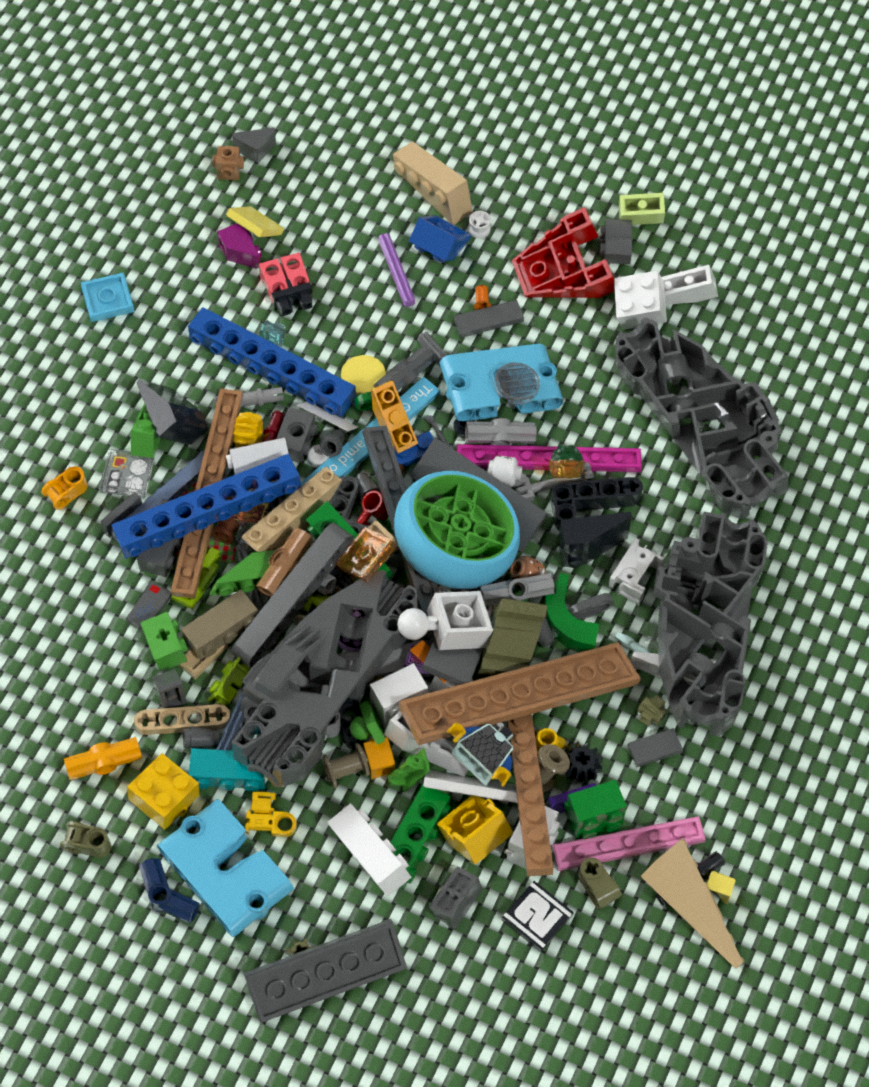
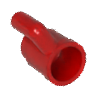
[356,491,388,526]

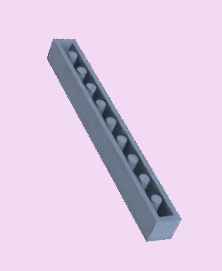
[111,450,205,542]

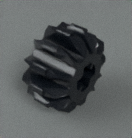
[565,741,603,785]

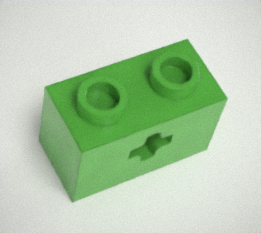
[140,612,188,672]

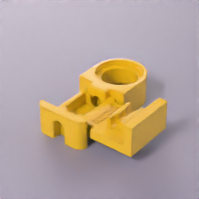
[245,792,297,837]

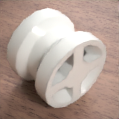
[469,211,491,239]

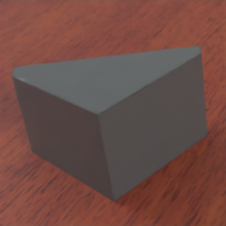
[232,127,276,164]

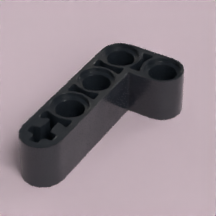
[551,477,643,531]

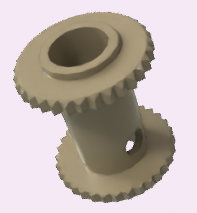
[322,743,370,788]
[538,744,570,793]

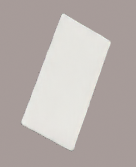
[297,402,358,431]

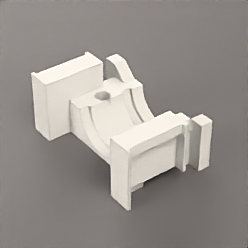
[609,538,667,606]

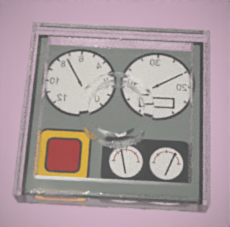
[99,449,155,499]

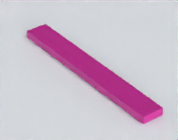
[457,444,642,472]

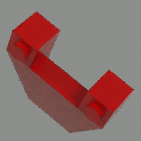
[512,207,615,298]

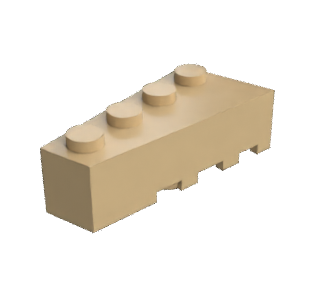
[393,141,473,225]

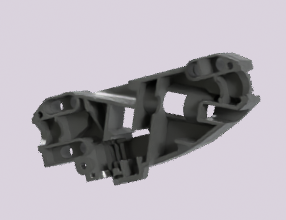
[616,318,788,519]
[653,511,768,737]
[232,570,417,788]

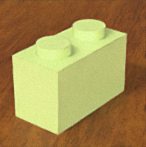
[619,193,665,225]

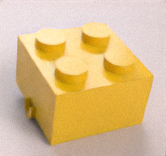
[127,753,200,830]
[437,795,513,865]

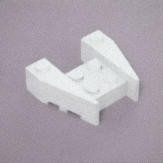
[384,676,504,777]

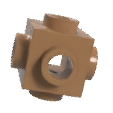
[213,146,244,180]

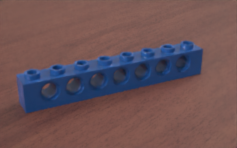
[188,307,356,418]
[111,453,302,559]

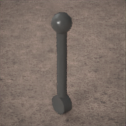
[426,415,454,449]

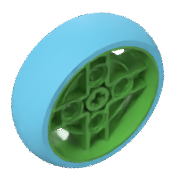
[394,471,520,589]

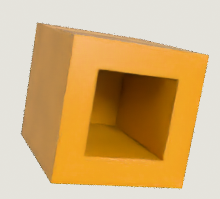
[364,737,395,779]

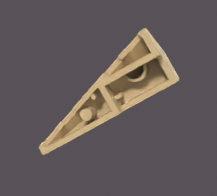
[641,838,744,969]

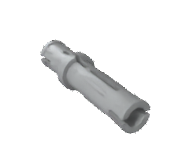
[214,387,284,407]

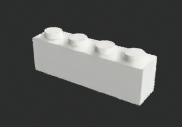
[327,803,412,897]

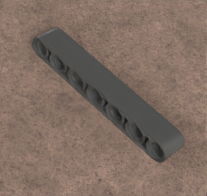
[231,523,354,668]

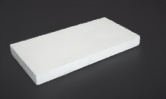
[423,770,517,803]

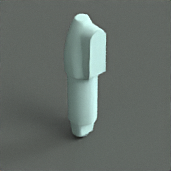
[615,632,651,653]

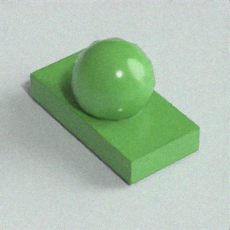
[349,701,385,745]

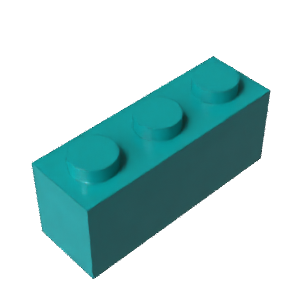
[188,748,266,792]

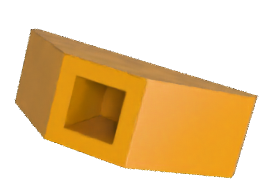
[371,380,418,453]

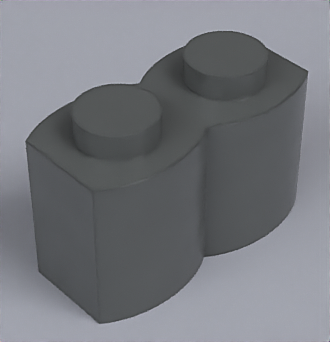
[600,219,632,264]

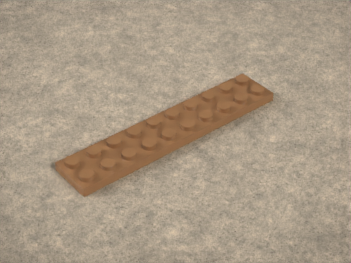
[398,642,641,745]

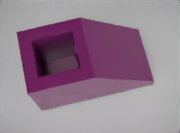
[217,223,262,269]

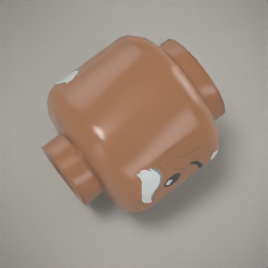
[510,556,545,586]

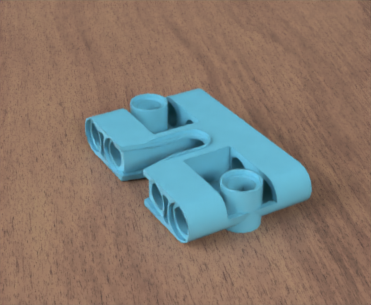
[439,344,564,421]
[157,799,294,938]

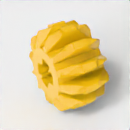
[233,412,263,448]

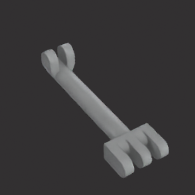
[513,462,594,501]

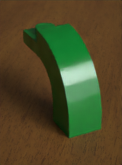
[545,573,599,653]

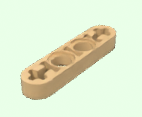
[134,704,231,735]

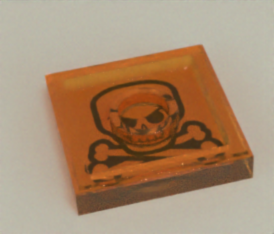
[336,527,397,583]

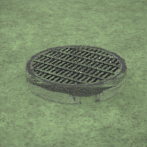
[494,362,540,404]

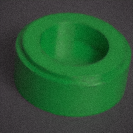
[353,392,372,411]

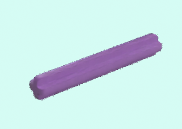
[379,233,415,307]

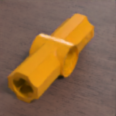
[64,737,142,780]

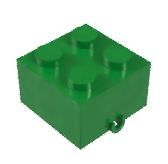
[563,780,627,840]

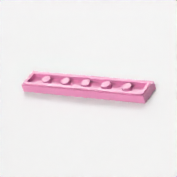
[552,816,706,871]

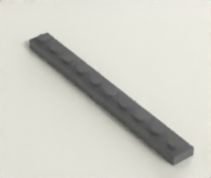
[362,425,440,637]

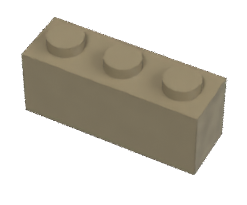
[181,589,258,660]

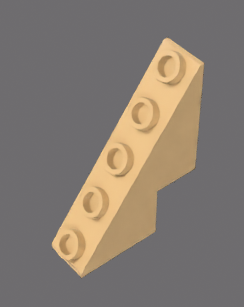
[241,467,342,552]

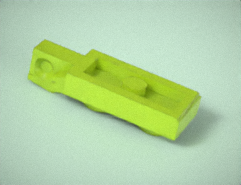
[171,547,221,610]

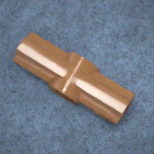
[256,528,313,598]

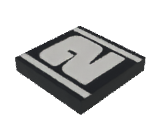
[501,881,574,952]

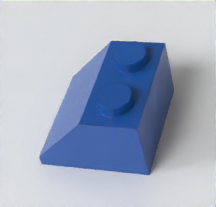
[409,215,472,262]

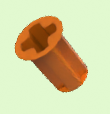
[474,285,491,310]

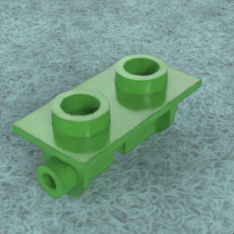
[388,748,430,793]

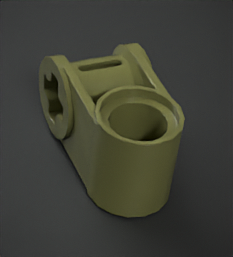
[59,821,112,858]
[578,857,622,910]

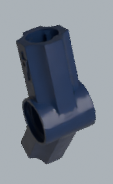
[139,858,200,924]

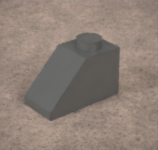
[152,669,187,708]

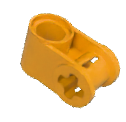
[41,466,88,510]

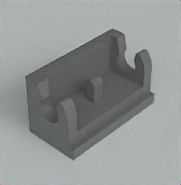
[429,866,483,930]

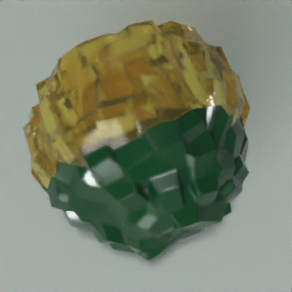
[549,445,585,479]

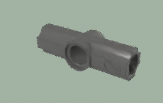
[373,346,435,391]

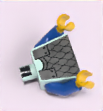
[446,723,513,787]

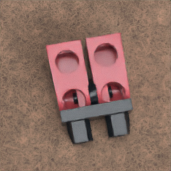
[259,252,313,316]

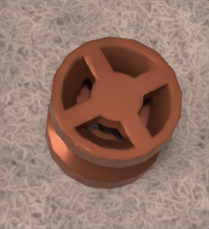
[211,517,240,544]

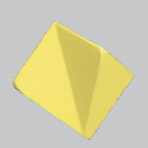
[707,871,736,904]

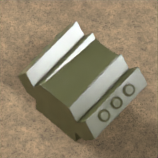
[478,598,547,676]

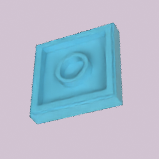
[80,272,135,322]

